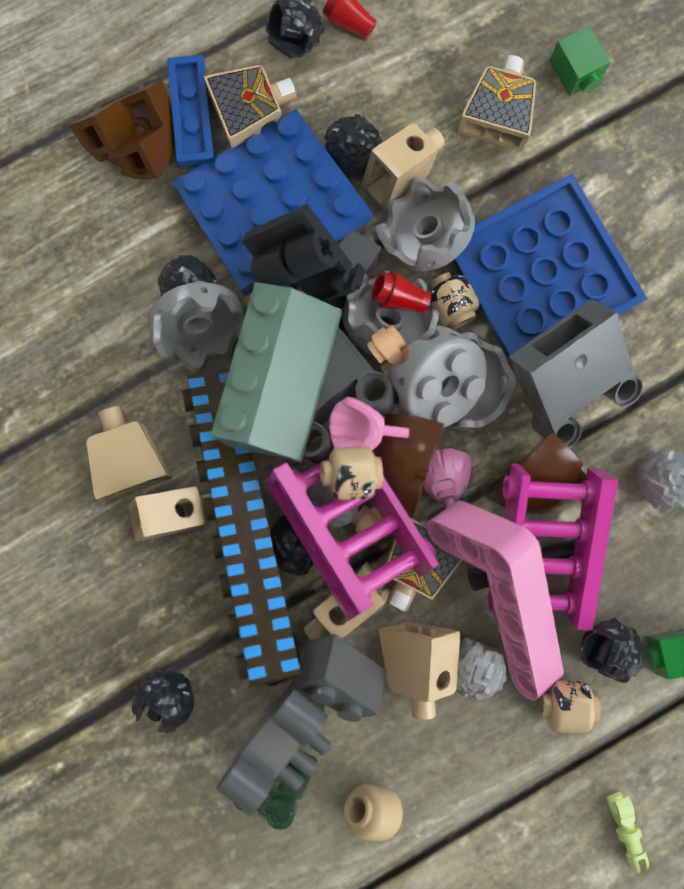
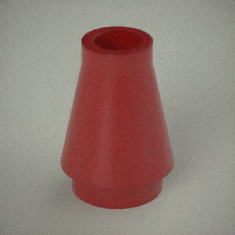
[322,0,377,40]
[371,271,431,314]

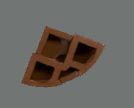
[69,80,175,180]
[372,414,444,519]
[487,432,587,515]

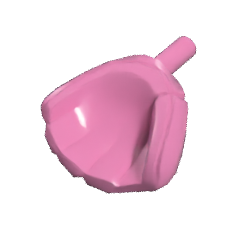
[329,397,409,450]
[424,448,472,508]

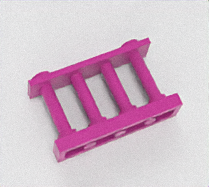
[266,459,439,621]
[487,464,618,630]

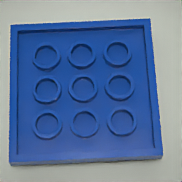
[172,109,373,296]
[452,173,647,365]

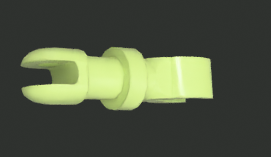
[607,791,649,873]

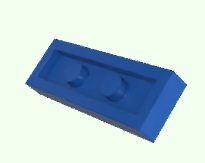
[167,54,215,168]

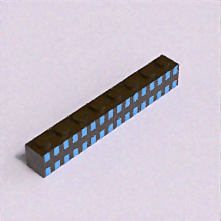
[182,368,301,688]

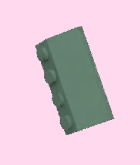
[211,282,342,462]

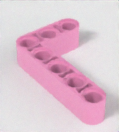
[426,500,564,701]

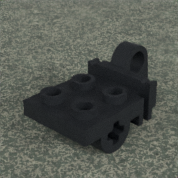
[241,203,365,330]

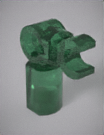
[233,751,318,830]

